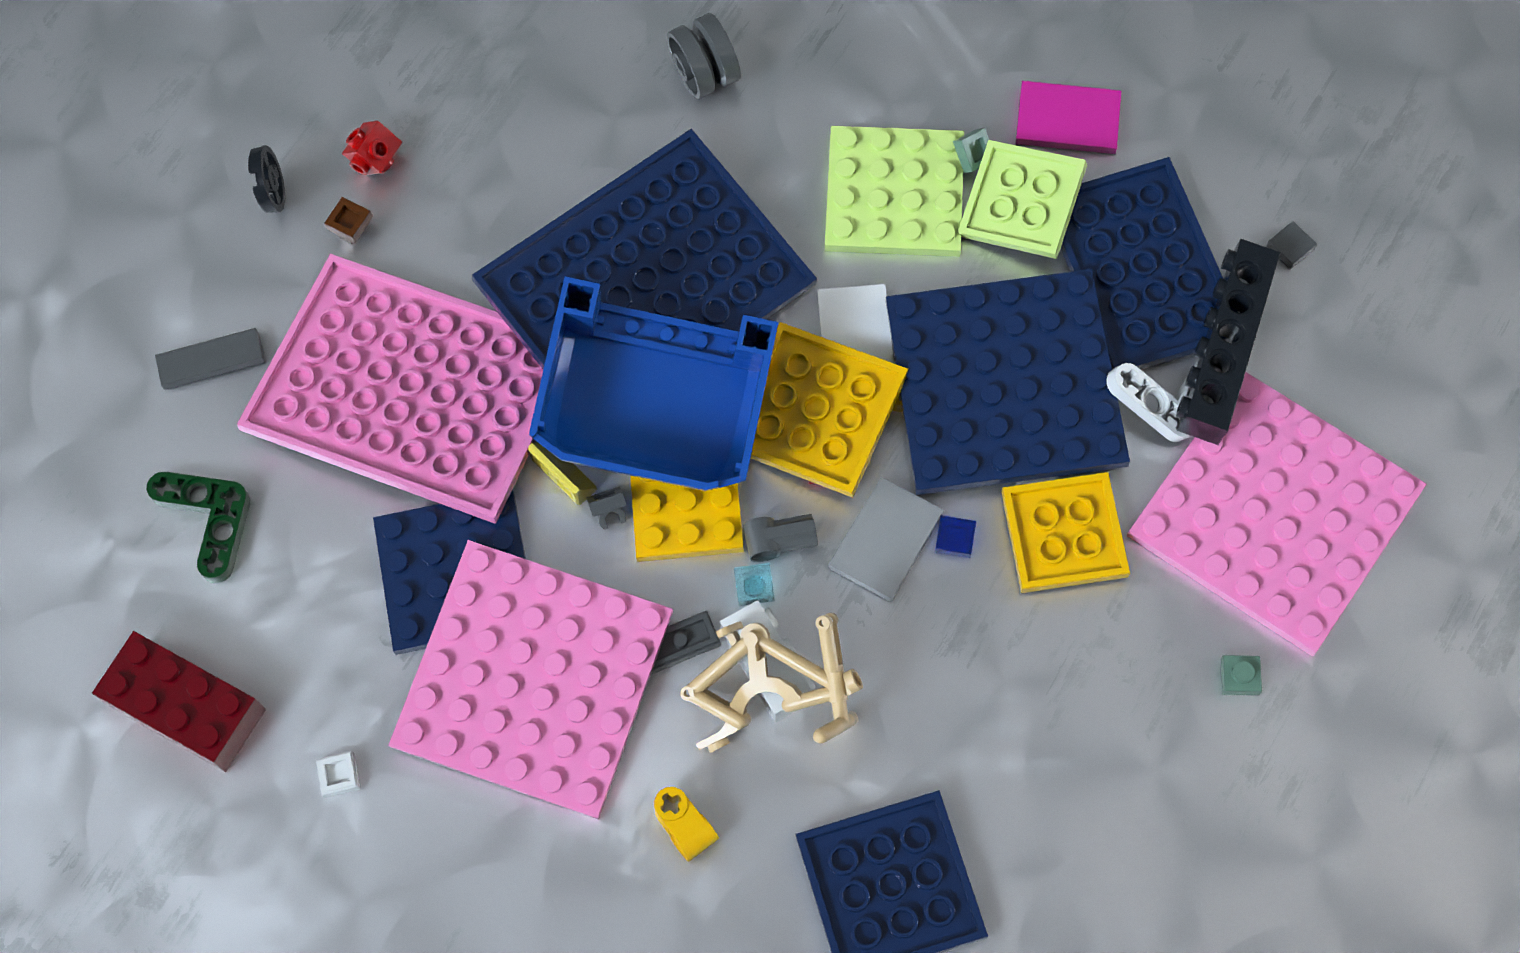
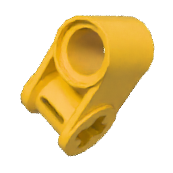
[654,787,719,862]

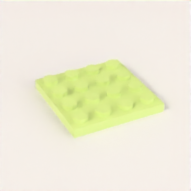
[825,126,964,257]

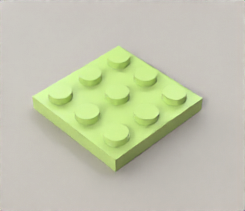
[958,140,1087,259]

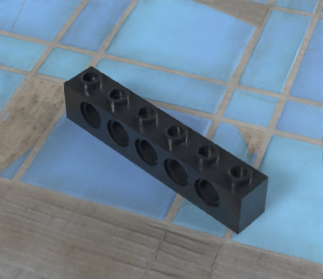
[1176,239,1281,445]

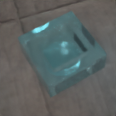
[734,563,775,606]

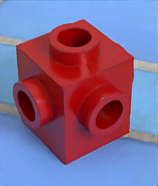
[342,121,402,175]

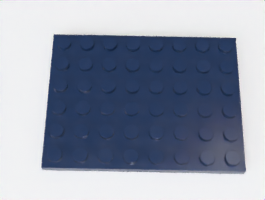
[472,128,817,369]

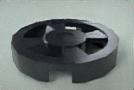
[248,145,285,213]

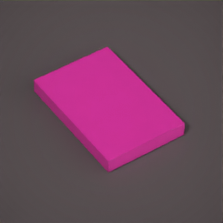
[1015,81,1122,154]

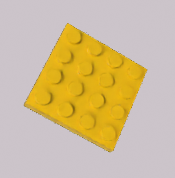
[751,322,908,498]

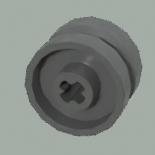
[666,13,741,99]

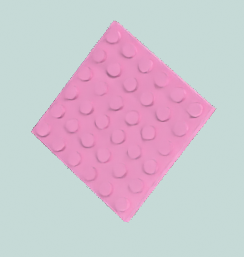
[1127,372,1427,657]
[388,540,674,820]

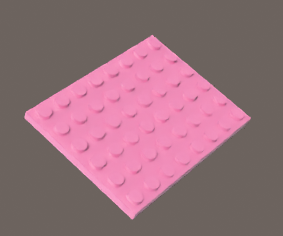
[237,254,543,524]

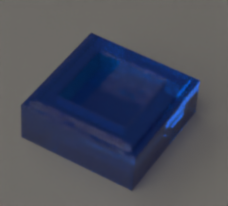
[935,515,976,558]

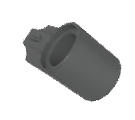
[743,514,818,562]

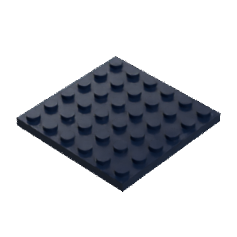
[885,269,1130,495]

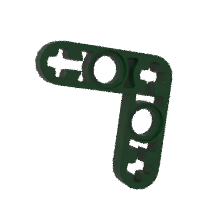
[146,472,250,583]

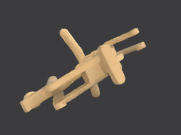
[680,612,863,753]

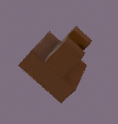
[324,197,373,244]

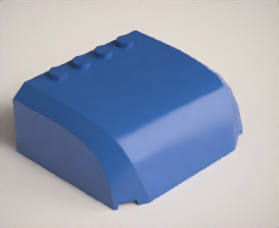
[529,276,779,491]

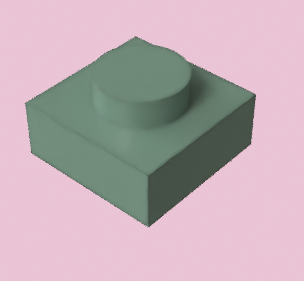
[953,128,989,173]
[1221,655,1262,696]

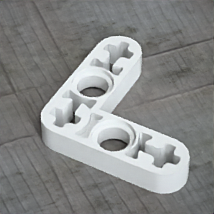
[1107,362,1223,442]

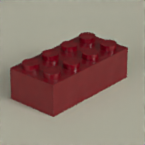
[92,631,266,772]

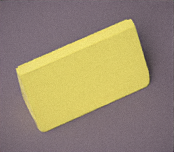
[528,442,597,505]

